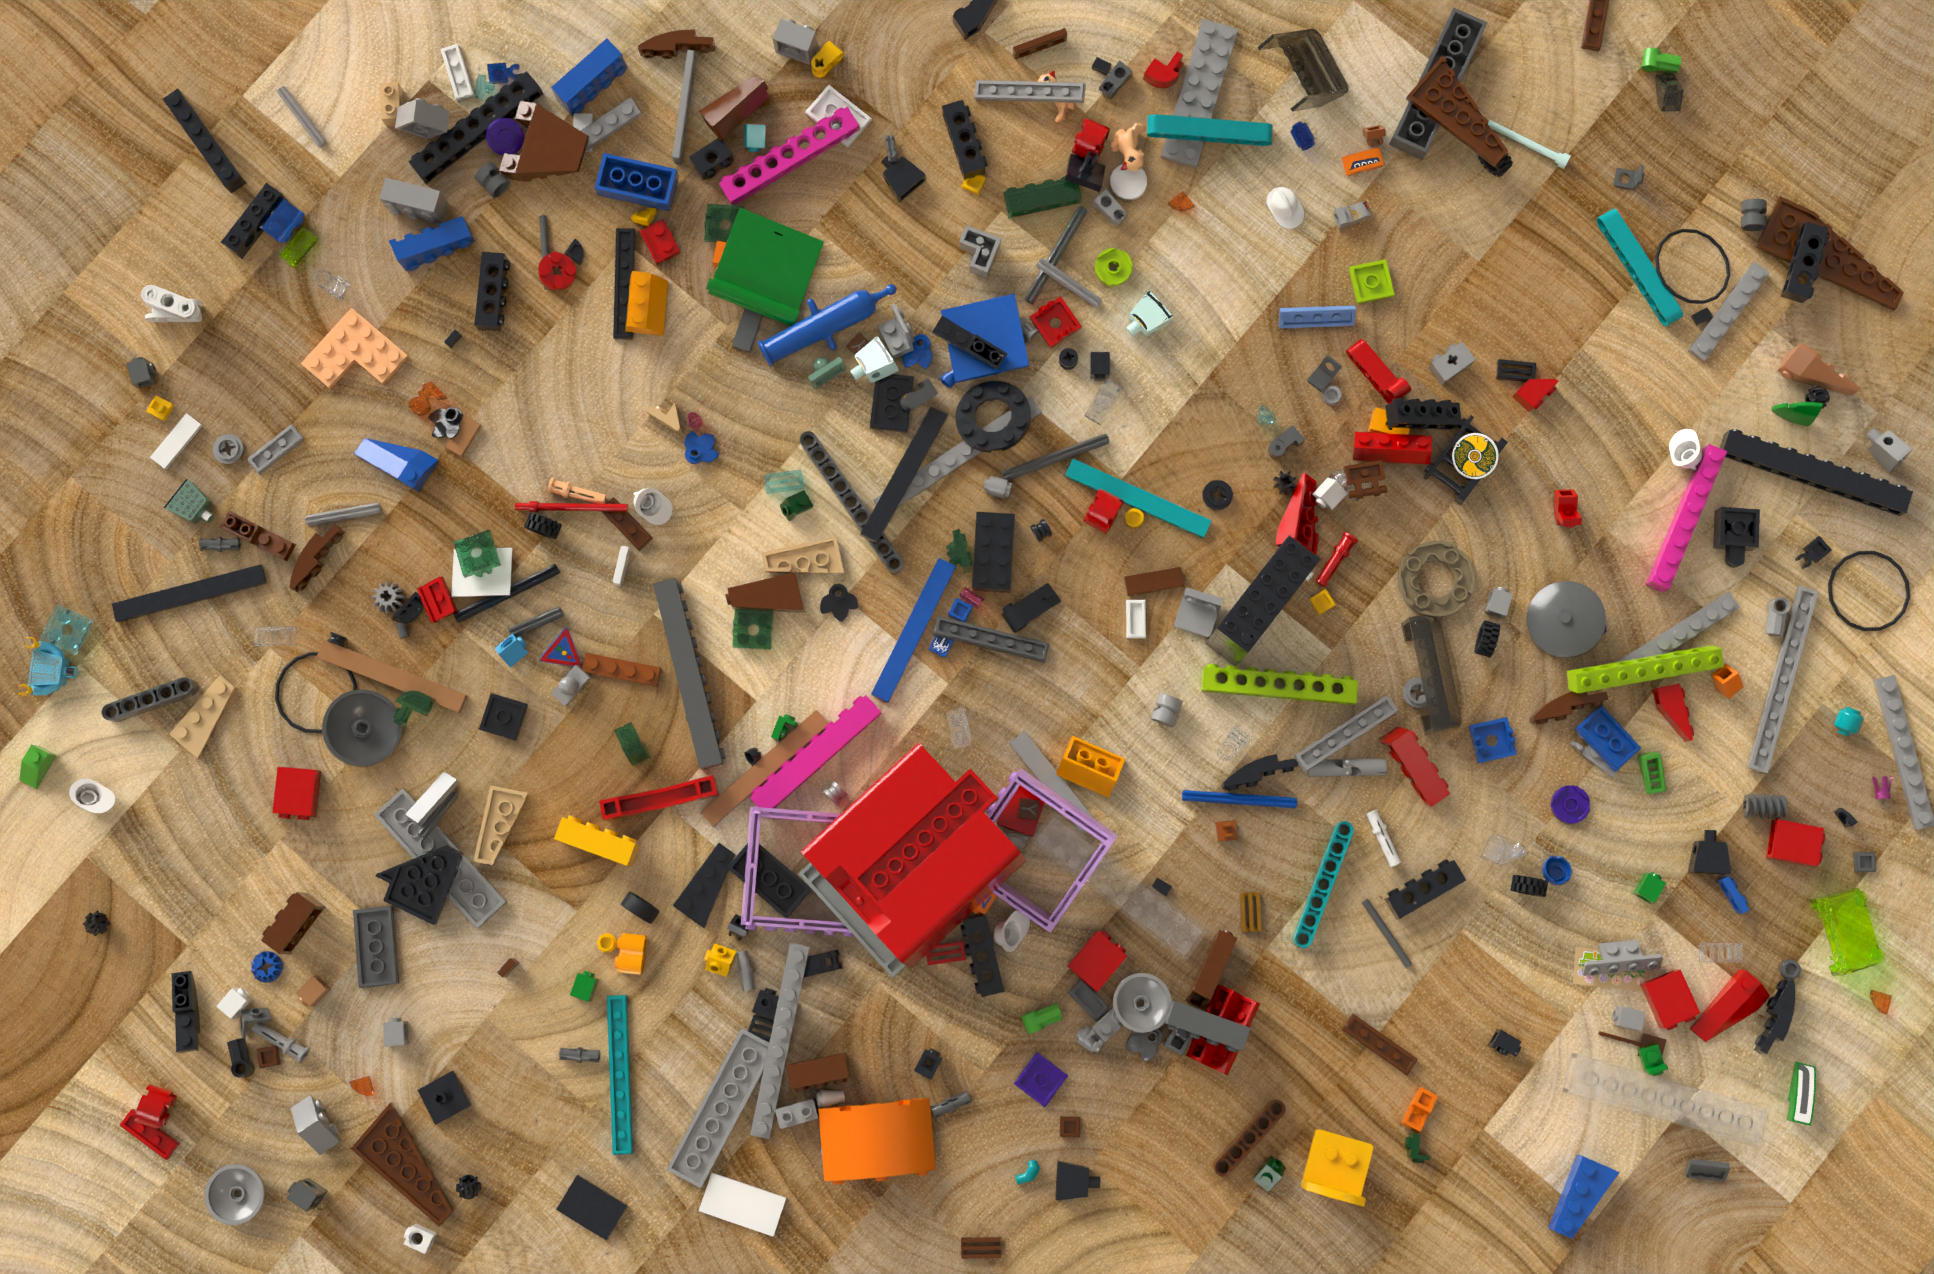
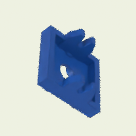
[1468,717,1517,764]

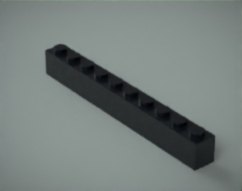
[1720,429,1913,516]

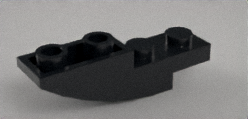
[932,316,1008,370]
[1221,754,1299,791]
[171,971,200,1053]
[1754,978,1795,1054]

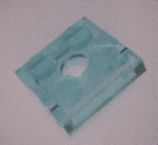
[39,604,94,655]

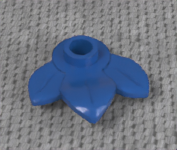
[902,334,932,369]
[684,431,719,464]

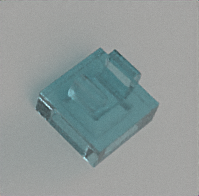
[475,74,495,99]

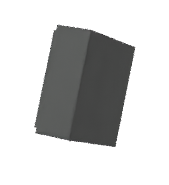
[1853,852,1876,872]

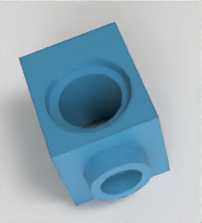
[495,633,528,667]

